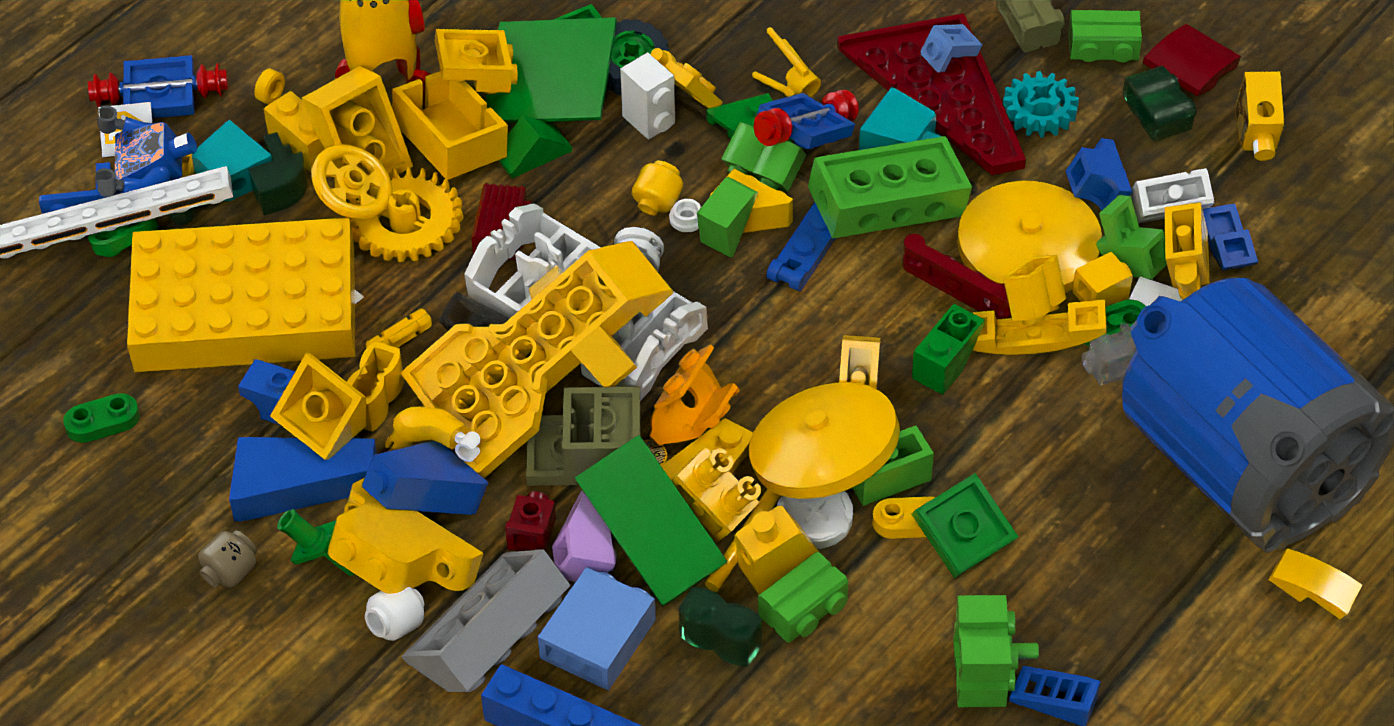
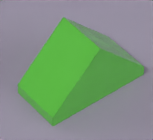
[697,177,758,257]

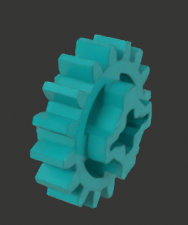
[1003,71,1079,138]

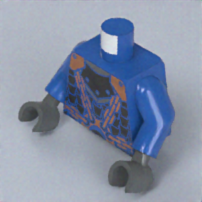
[96,105,197,197]

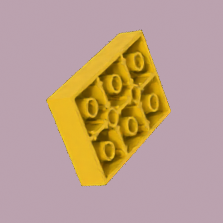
[127,218,355,372]

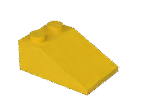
[302,66,413,192]

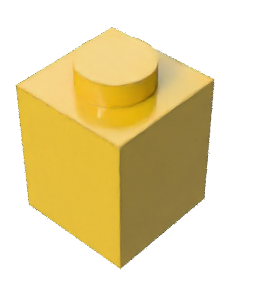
[1072,252,1133,306]

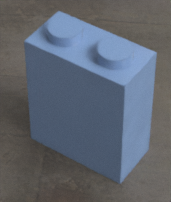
[538,567,656,691]

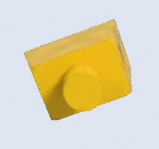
[735,505,820,595]

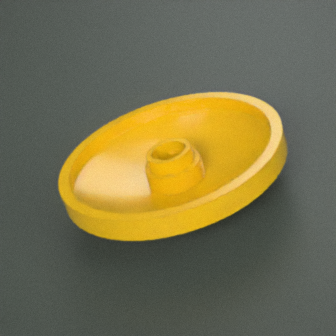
[957,181,1102,293]
[749,382,900,499]

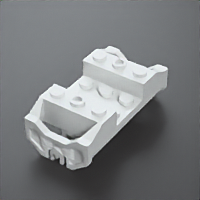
[464,203,708,401]

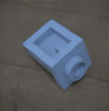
[921,24,982,72]

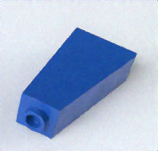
[229,437,377,522]

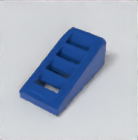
[1009,666,1101,726]

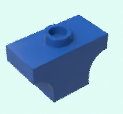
[1066,138,1132,210]
[238,359,295,426]

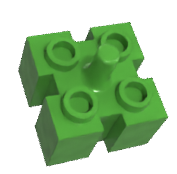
[953,595,1039,707]

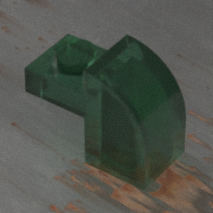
[248,132,308,216]

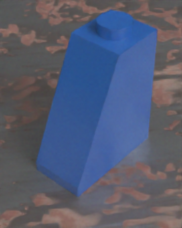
[362,441,488,515]

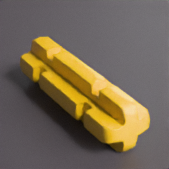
[365,309,432,348]

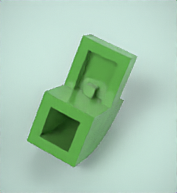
[1096,195,1167,279]

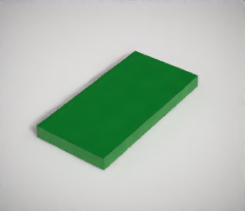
[575,435,727,607]

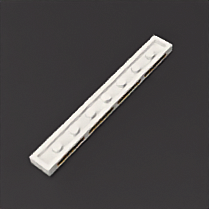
[0,166,233,258]

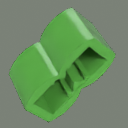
[721,122,806,192]

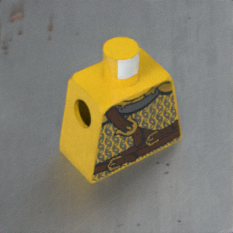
[1235,72,1284,161]

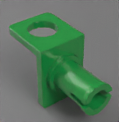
[277,509,355,576]

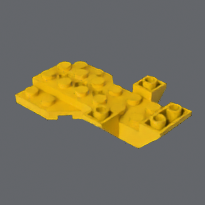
[400,240,674,478]

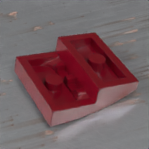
[1142,24,1241,96]

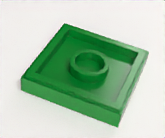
[911,473,1019,579]

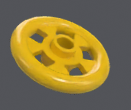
[311,145,392,220]

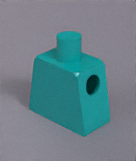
[859,87,948,150]
[192,120,276,202]

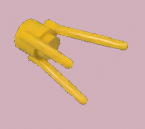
[752,27,821,97]

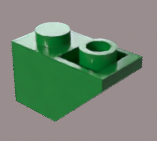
[912,303,985,395]

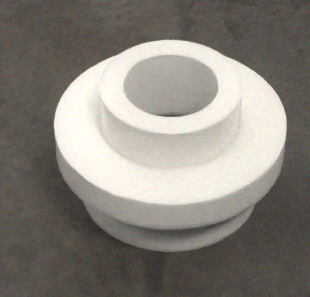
[669,199,701,232]

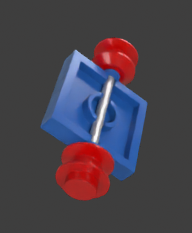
[88,55,229,118]
[753,89,859,149]

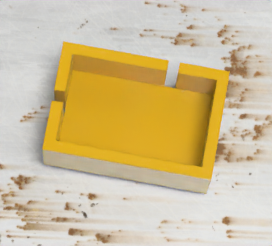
[392,71,508,180]

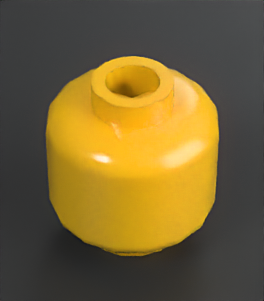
[632,161,683,216]

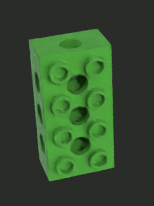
[808,136,972,239]

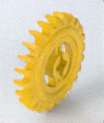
[349,166,463,262]

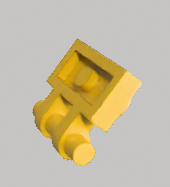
[650,48,723,109]

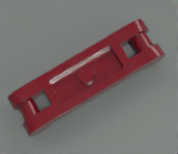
[902,234,1012,319]

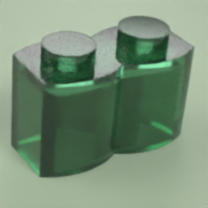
[1122,66,1197,142]
[678,587,762,666]

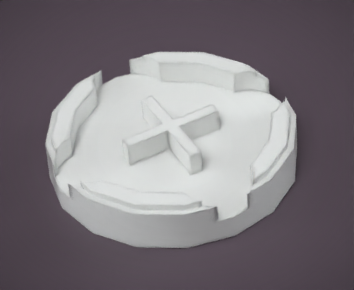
[777,491,853,549]

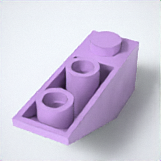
[552,490,617,582]

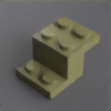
[526,387,640,486]

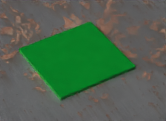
[485,17,617,123]

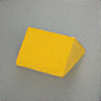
[270,353,366,460]

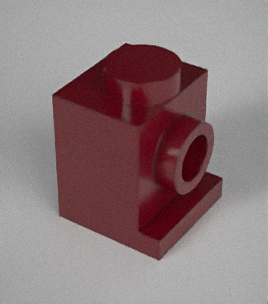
[505,491,556,552]

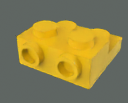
[435,29,518,94]

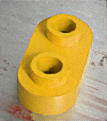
[872,497,935,539]

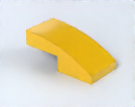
[1268,548,1362,619]

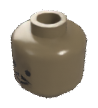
[198,530,257,588]

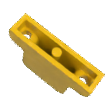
[328,478,484,594]

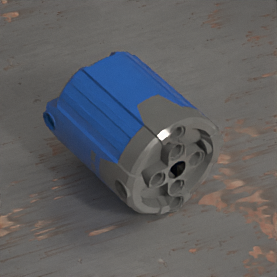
[1122,278,1394,553]

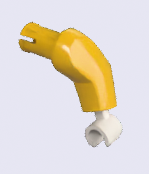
[385,407,480,462]

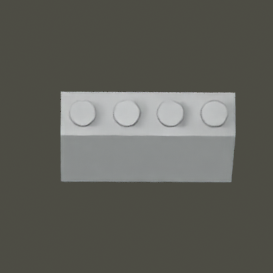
[401,549,570,692]

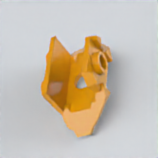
[649,344,740,445]

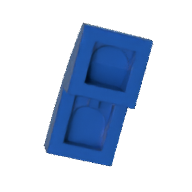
[1202,203,1258,271]

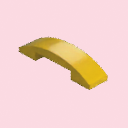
[972,299,1107,355]

